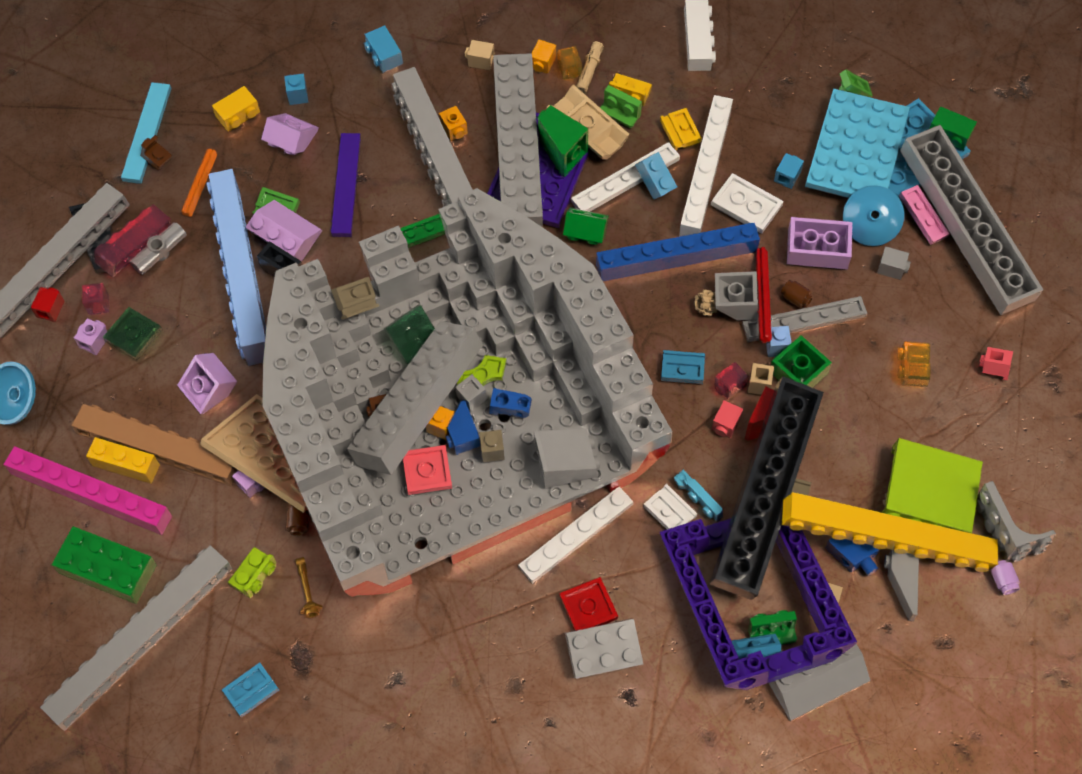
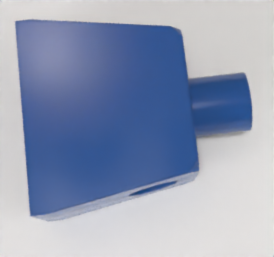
[825,538,879,576]

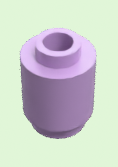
[990,560,1020,595]

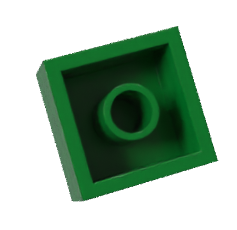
[771,335,832,388]

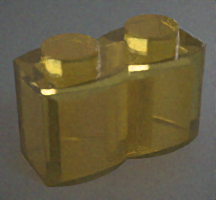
[897,341,931,387]

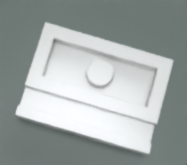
[644,484,697,529]

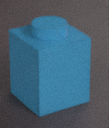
[284,73,309,105]
[774,153,804,189]

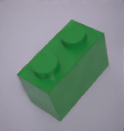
[929,106,977,150]
[563,208,609,245]

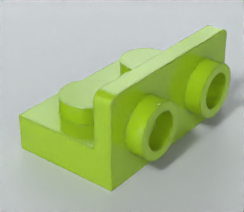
[228,547,277,598]

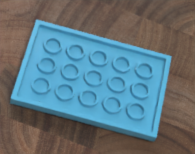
[805,88,910,198]

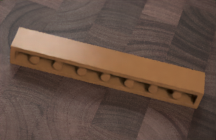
[71,404,238,487]

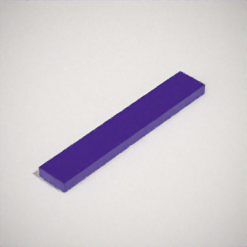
[331,133,361,237]

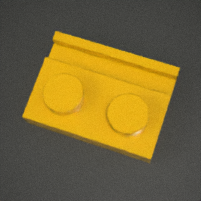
[660,108,701,150]

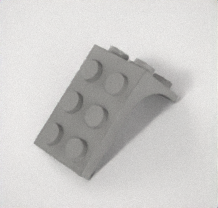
[976,481,1056,562]

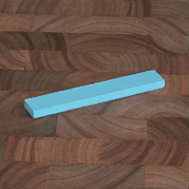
[121,82,171,184]

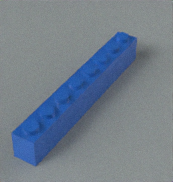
[596,222,760,281]

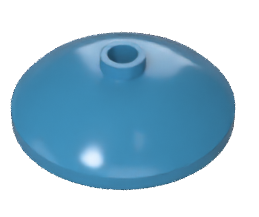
[843,185,904,246]
[0,361,36,425]

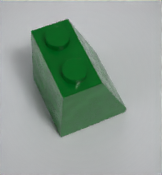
[538,105,589,178]

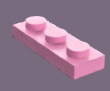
[899,185,949,245]

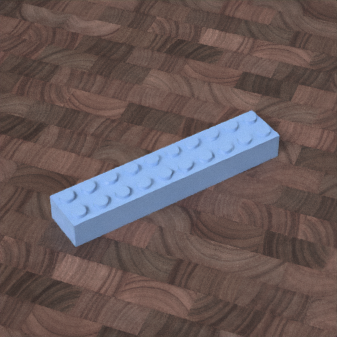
[207,169,266,366]

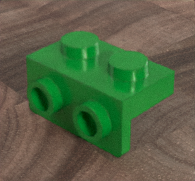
[748,610,797,645]

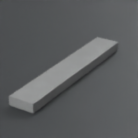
[742,296,867,343]

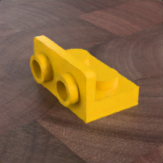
[609,73,652,106]

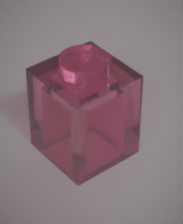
[82,283,109,315]
[714,362,749,399]

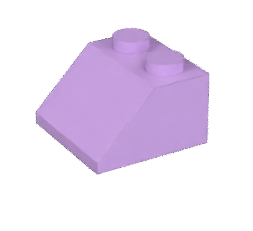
[261,113,319,155]
[177,353,237,414]

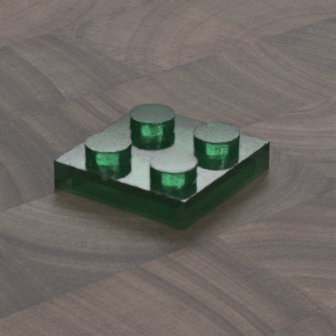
[384,305,435,364]
[103,307,163,360]

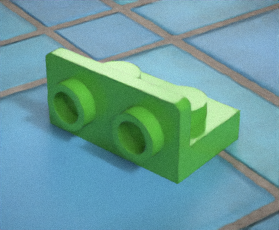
[600,85,642,128]

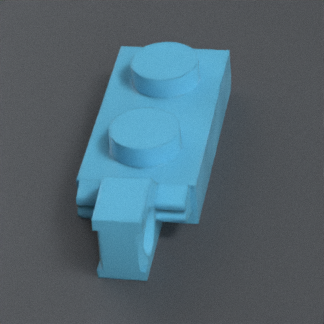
[674,469,723,522]

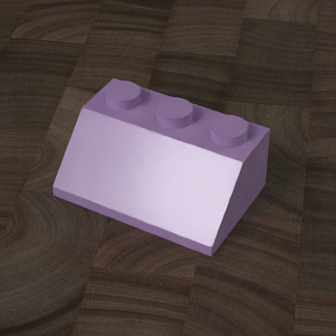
[246,200,322,261]

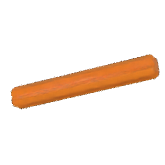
[181,149,217,217]

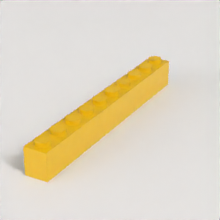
[782,492,998,572]

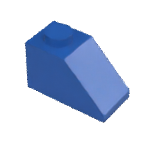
[445,400,481,455]

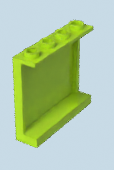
[881,438,983,533]

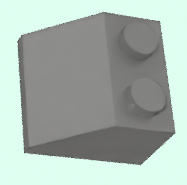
[715,271,758,320]

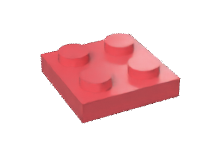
[403,445,452,495]

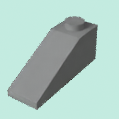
[884,550,919,622]

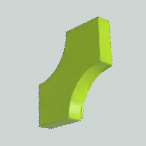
[457,355,507,386]

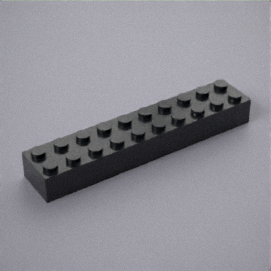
[709,376,824,600]

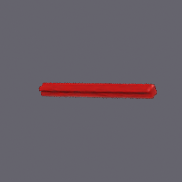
[756,247,772,344]

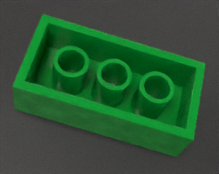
[51,526,157,604]

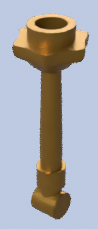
[295,557,323,618]

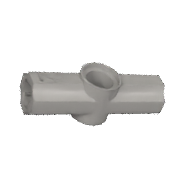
[129,222,187,275]

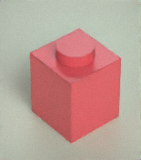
[711,400,743,438]

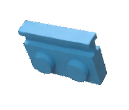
[661,350,705,384]
[222,662,279,718]

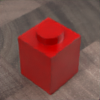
[31,287,65,322]

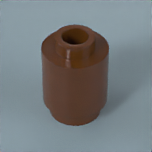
[781,280,813,308]
[286,504,309,536]

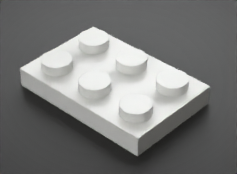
[711,173,784,234]

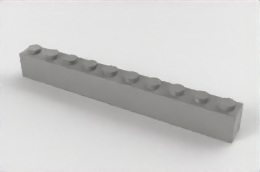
[0,183,130,338]
[40,545,233,731]

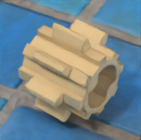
[694,290,717,316]

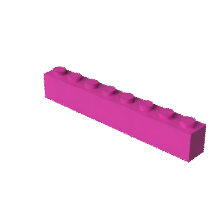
[3,446,172,535]

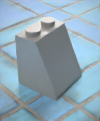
[534,429,600,488]

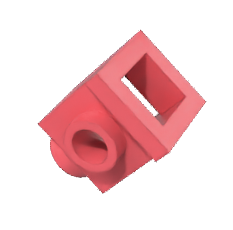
[979,347,1013,381]

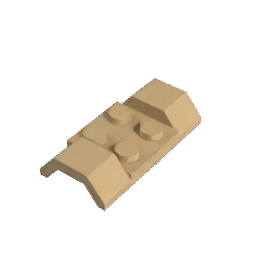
[546,85,629,159]

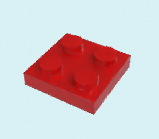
[559,577,618,630]

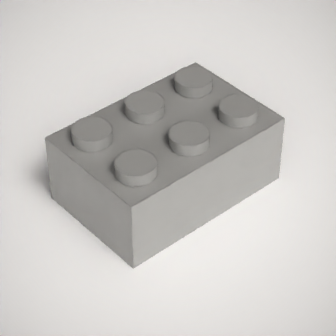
[565,619,643,679]

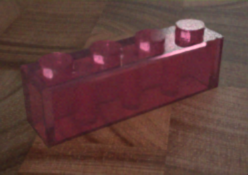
[94,204,171,277]

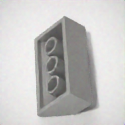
[769,644,870,721]

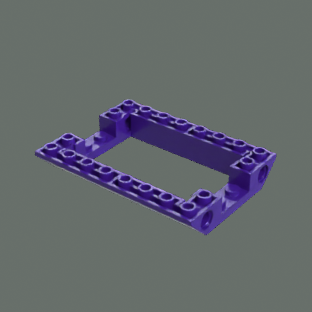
[660,519,857,690]

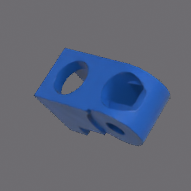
[489,388,532,418]

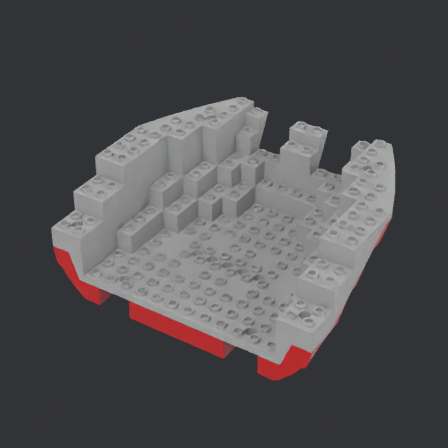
[262,188,673,597]

